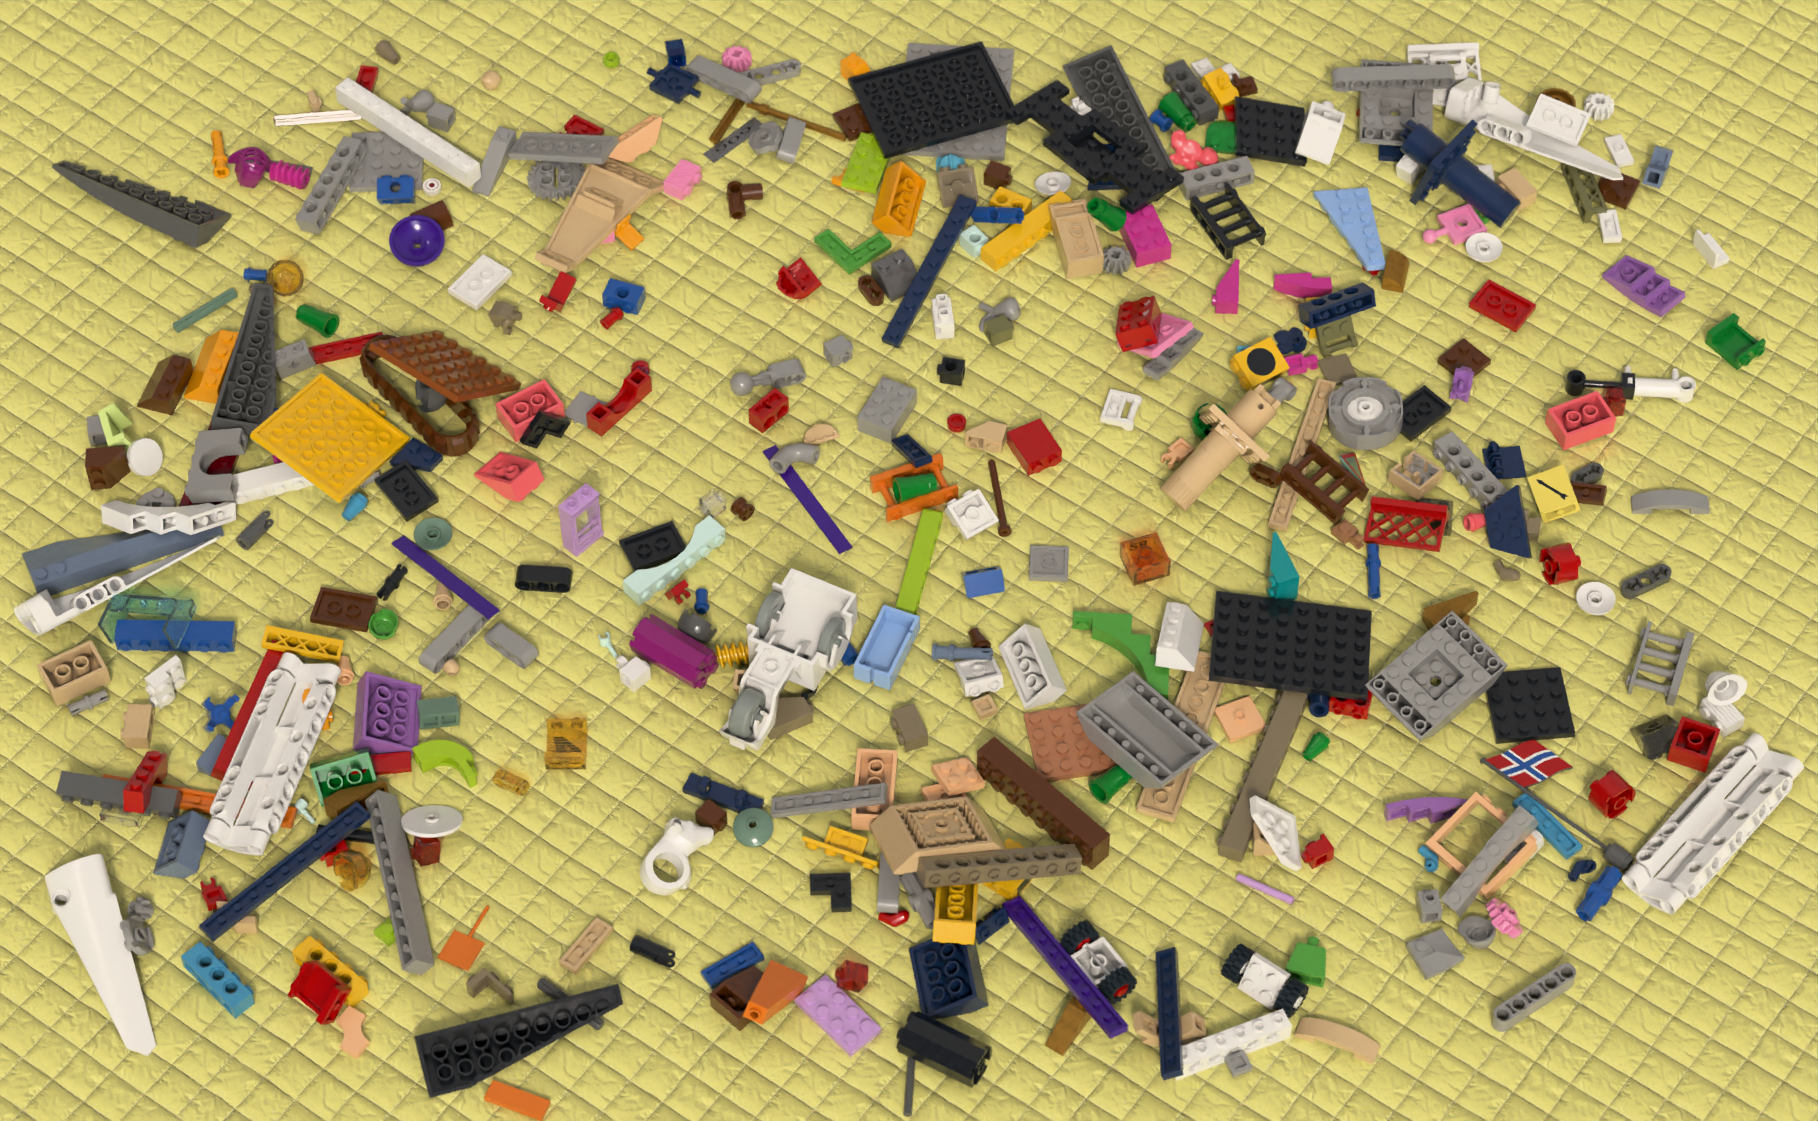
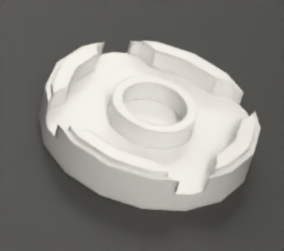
[127,438,163,476]

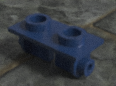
[975,906,1010,945]

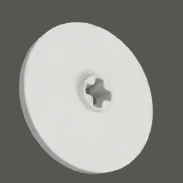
[401,805,463,838]

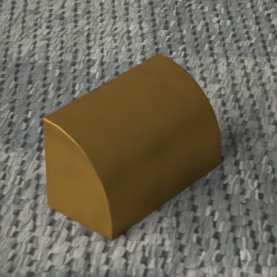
[1381,249,1409,293]

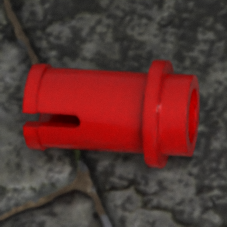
[600,307,624,330]

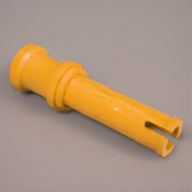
[211,130,230,178]

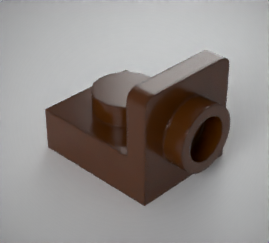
[1230,73,1258,97]

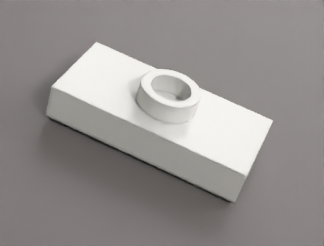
[1604,134,1634,168]

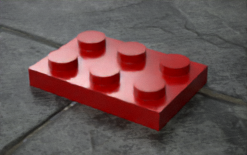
[1469,279,1536,332]

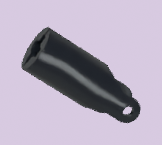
[629,935,676,968]

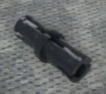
[377,564,408,601]

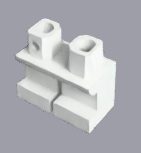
[932,294,954,340]

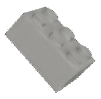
[857,377,917,444]

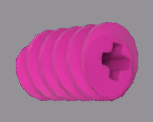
[269,160,310,189]

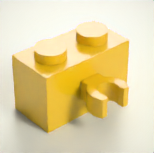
[1200,67,1240,112]

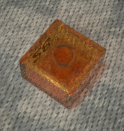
[1120,532,1171,586]

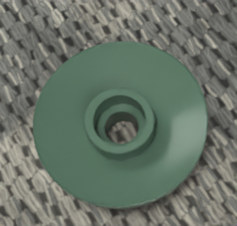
[413,518,452,550]
[733,808,773,847]

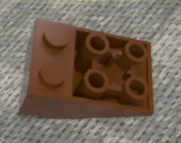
[709,966,763,1031]

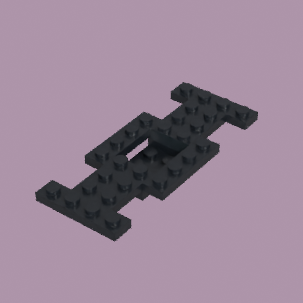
[1005,80,1184,215]

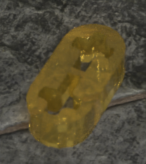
[492,770,530,796]

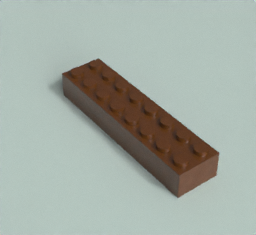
[977,737,1110,870]

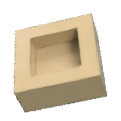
[307,90,322,113]
[971,694,998,720]

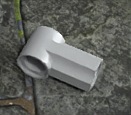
[1268,377,1297,403]

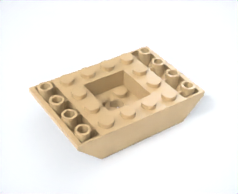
[869,797,1006,875]

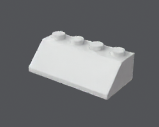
[1155,602,1204,672]
[998,624,1067,709]

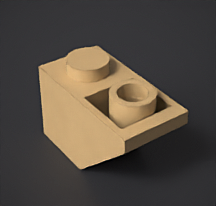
[965,421,1007,454]

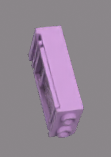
[558,483,604,557]

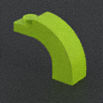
[412,740,478,788]

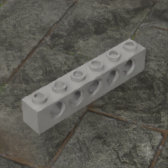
[295,136,368,235]
[1432,431,1508,510]

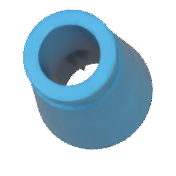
[341,492,368,521]

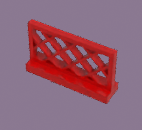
[1363,496,1450,552]

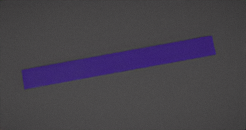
[763,445,852,554]
[391,535,500,619]

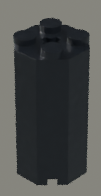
[896,1011,992,1088]

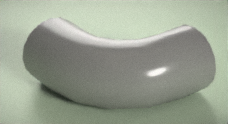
[769,443,820,474]

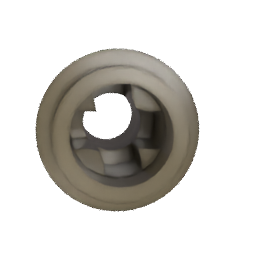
[375,40,401,65]

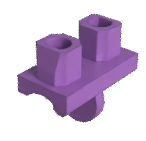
[1450,366,1474,403]

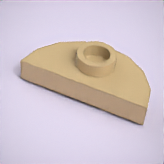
[803,423,840,445]

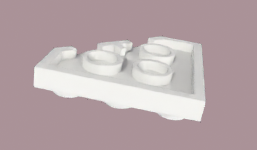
[1249,795,1302,871]

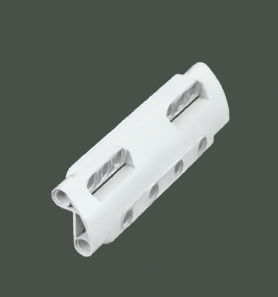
[203,652,341,856]
[1622,733,1804,914]

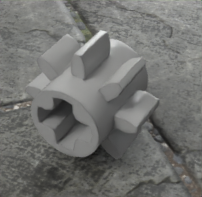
[127,897,153,923]

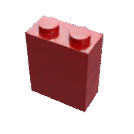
[1007,418,1062,476]

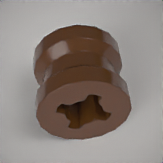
[730,497,755,521]

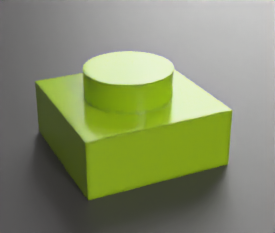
[374,918,396,947]

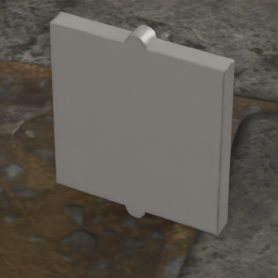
[564,391,607,427]

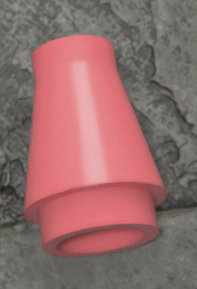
[1463,513,1486,532]

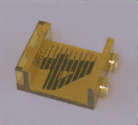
[545,717,588,770]

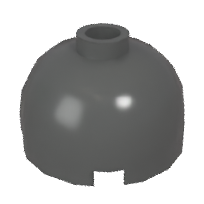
[415,379,447,413]
[677,610,717,645]

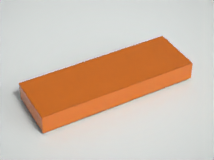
[484,1080,551,1121]

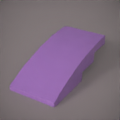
[1602,255,1685,317]

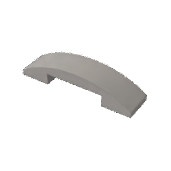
[1631,489,1710,514]

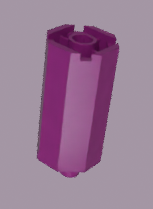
[629,614,719,689]

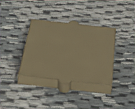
[1317,353,1358,386]

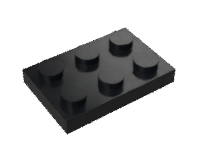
[1400,385,1451,442]
[374,460,438,522]
[619,521,686,573]

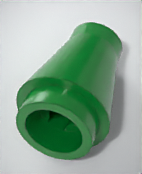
[1302,732,1330,762]

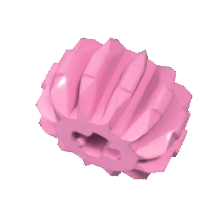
[722,45,752,73]

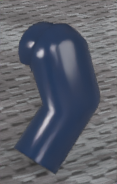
[1568,860,1597,882]

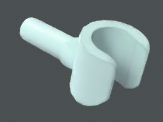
[598,632,618,658]
[295,798,316,825]

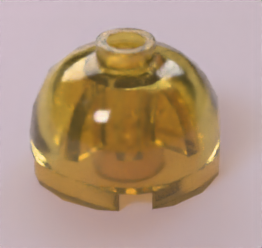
[267,260,305,296]
[333,850,372,892]

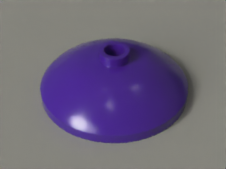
[389,215,445,267]

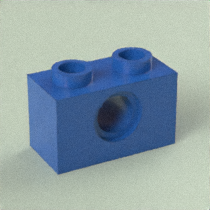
[377,175,415,204]
[602,278,646,315]

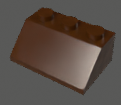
[137,355,193,415]

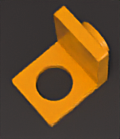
[614,214,644,251]

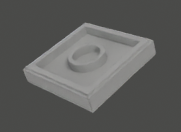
[1029,545,1069,582]

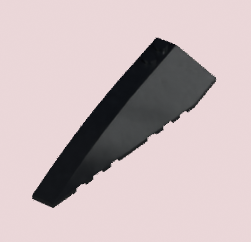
[414,984,623,1098]

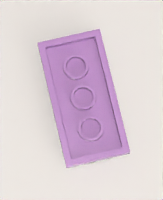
[795,975,881,1057]

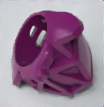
[227,147,273,189]

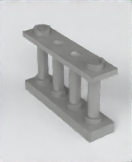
[1625,621,1695,706]

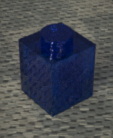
[665,39,686,68]

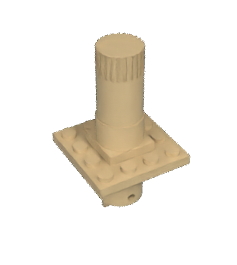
[1160,384,1281,512]

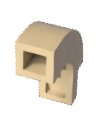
[1133,1011,1207,1047]

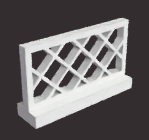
[1406,43,1482,86]

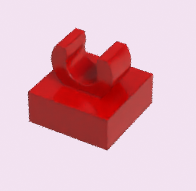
[665,579,691,605]

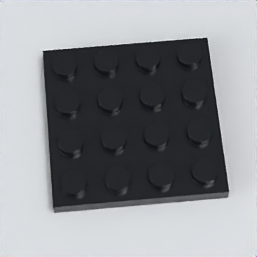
[1233,96,1307,167]
[1485,667,1575,744]

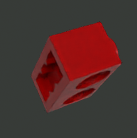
[748,388,789,434]
[1329,690,1373,720]

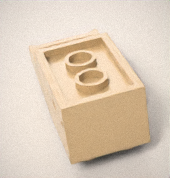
[1048,199,1104,279]

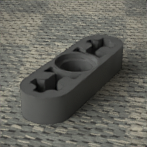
[1620,564,1672,599]

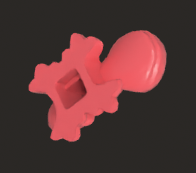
[1169,130,1219,170]

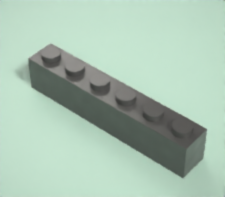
[56,771,182,820]

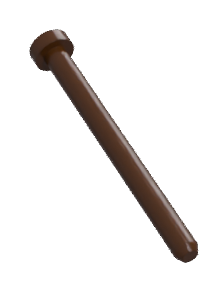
[988,459,1012,537]

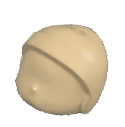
[481,70,501,90]

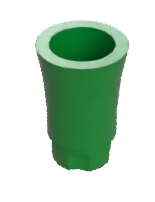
[1158,92,1197,133]
[1087,197,1127,232]
[295,304,339,338]
[892,473,937,503]
[1089,765,1133,804]

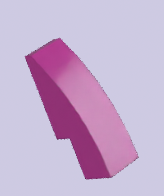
[1273,272,1332,299]

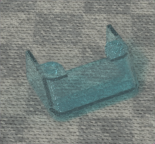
[98,593,197,649]

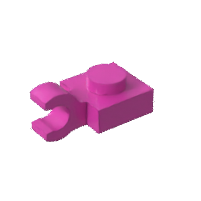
[1284,353,1318,376]

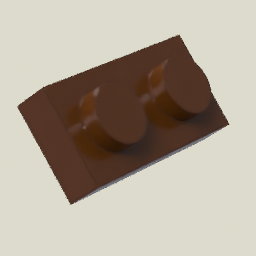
[1570,482,1607,506]

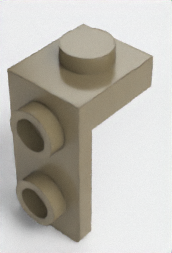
[466,968,514,1005]

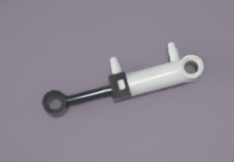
[1565,366,1696,403]

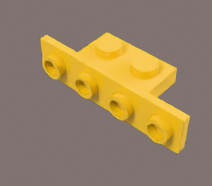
[802,826,880,870]

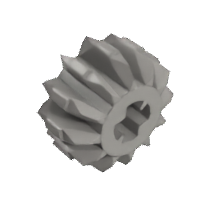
[1103,244,1131,276]

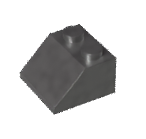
[871,249,917,302]

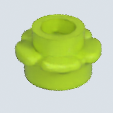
[603,52,620,68]

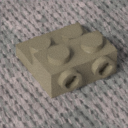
[936,164,979,208]

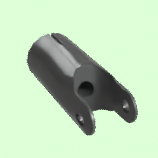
[236,510,274,550]

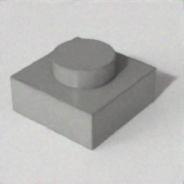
[1224,1050,1252,1078]

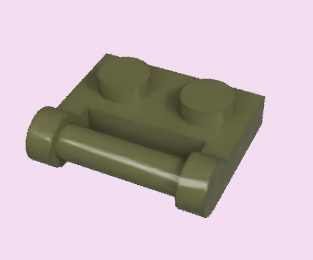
[1315,315,1358,358]

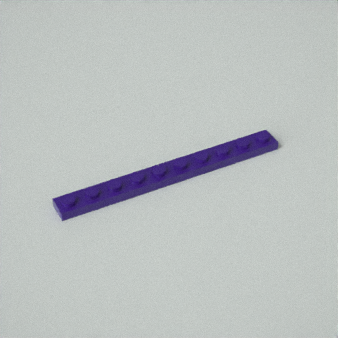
[1002,896,1128,1039]

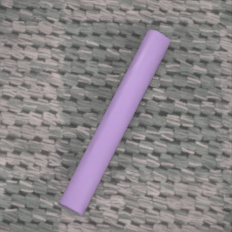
[1236,873,1295,905]

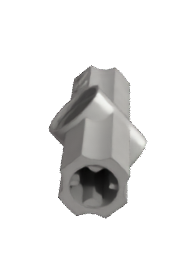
[900,872,935,930]

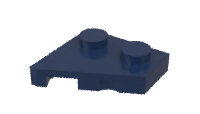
[390,438,443,472]

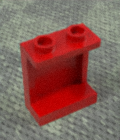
[288,960,352,1025]

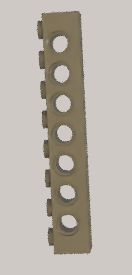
[917,844,1082,888]

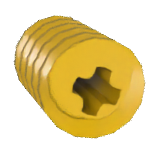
[715,641,749,668]

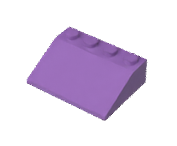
[353,671,422,754]

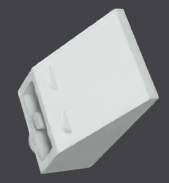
[1295,101,1346,165]

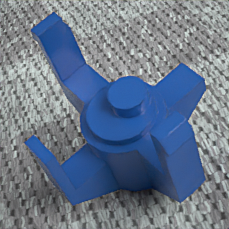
[201,694,240,733]

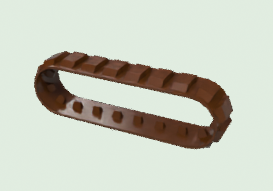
[359,335,480,457]

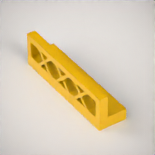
[261,625,344,663]

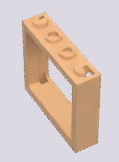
[1426,792,1538,901]

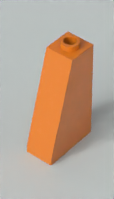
[743,960,808,1025]

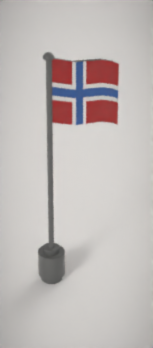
[1480,740,1634,871]

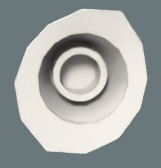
[1704,671,1748,706]

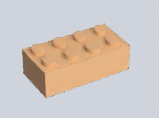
[851,748,898,830]

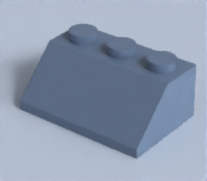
[153,810,209,879]

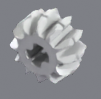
[1584,91,1614,122]

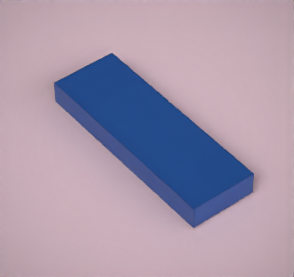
[701,942,764,990]

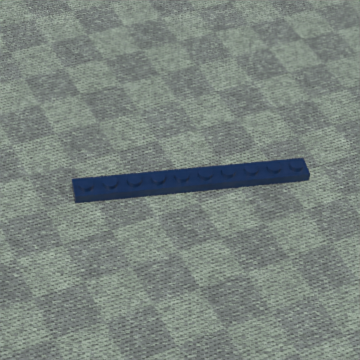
[882,195,977,348]
[199,802,371,942]

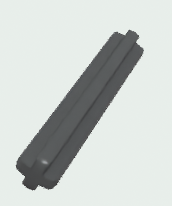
[537,978,604,1030]

